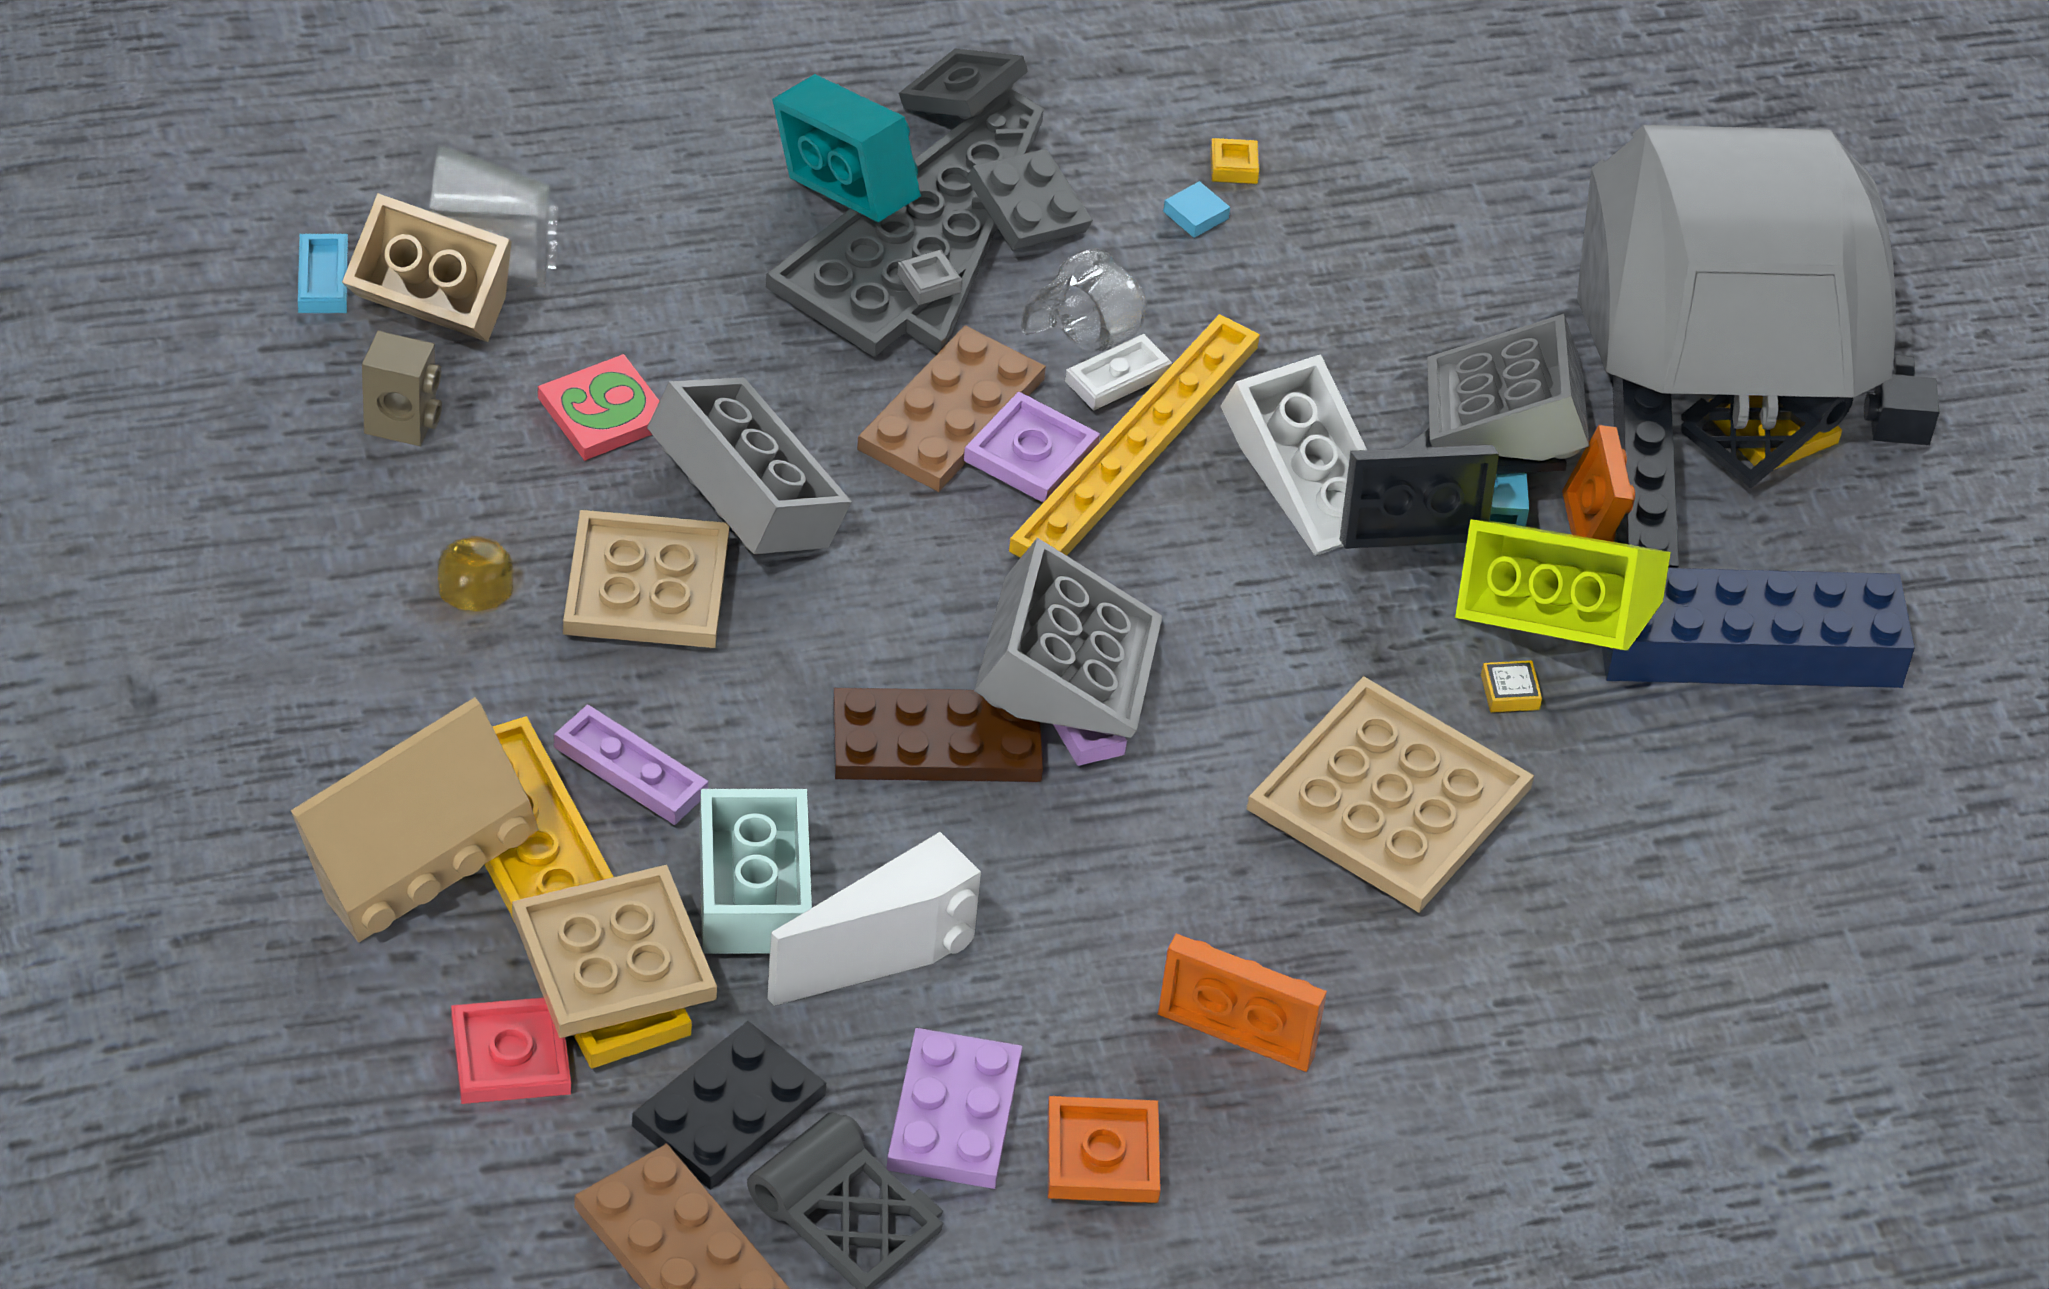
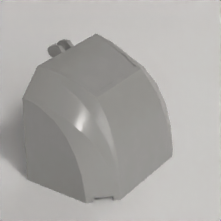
[1577,125,1896,429]

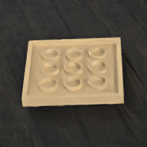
[1247,676,1534,913]

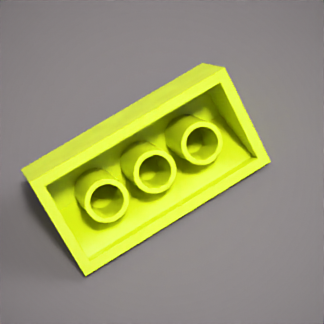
[1455,519,1671,650]

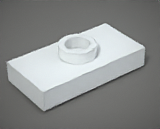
[1065,334,1172,411]

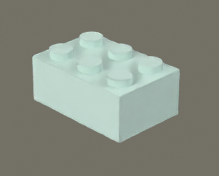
[699,789,812,954]

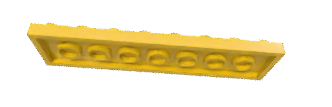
[484,716,692,1069]

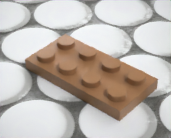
[857,325,1046,492]
[574,1144,790,1289]

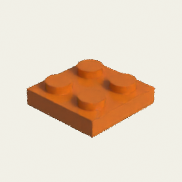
[1562,425,1635,542]
[1047,1096,1160,1203]

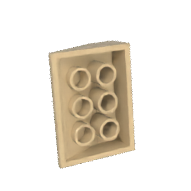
[291,697,539,943]

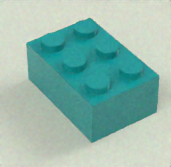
[772,74,921,222]

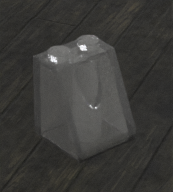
[430,146,558,288]

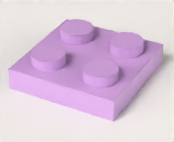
[964,391,1100,502]

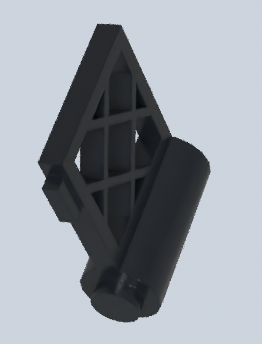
[1681,395,1853,489]

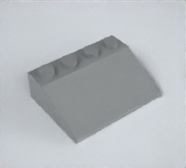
[1427,314,1589,461]
[974,538,1162,738]

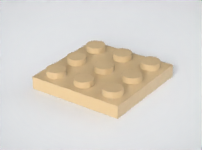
[563,510,730,648]
[512,865,717,1038]

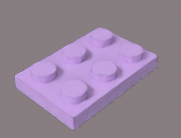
[886,1028,1022,1189]

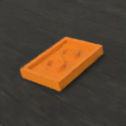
[1158,933,1327,1072]

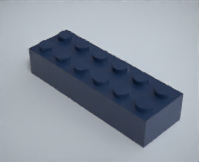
[1601,568,1915,688]

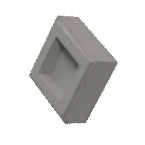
[897,249,962,305]

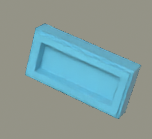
[298,234,348,313]

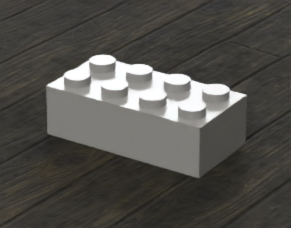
[647,377,852,554]

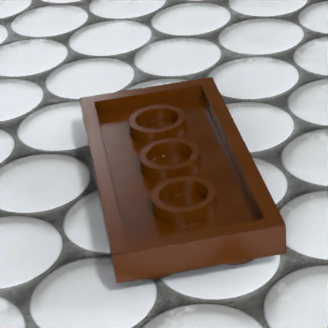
[833,688,1043,782]

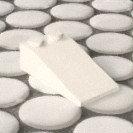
[1220,354,1367,556]
[767,832,981,1006]

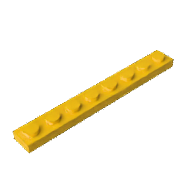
[1009,314,1260,558]

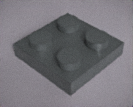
[899,48,1028,119]
[966,149,1093,250]

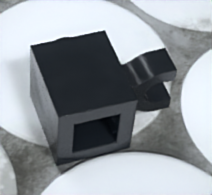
[1864,355,1940,446]

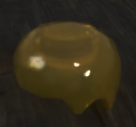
[437,535,514,611]

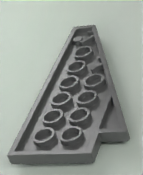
[766,89,1044,357]

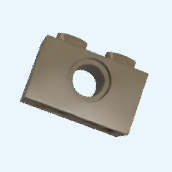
[362,331,442,447]

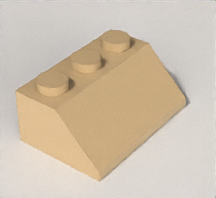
[342,193,512,342]

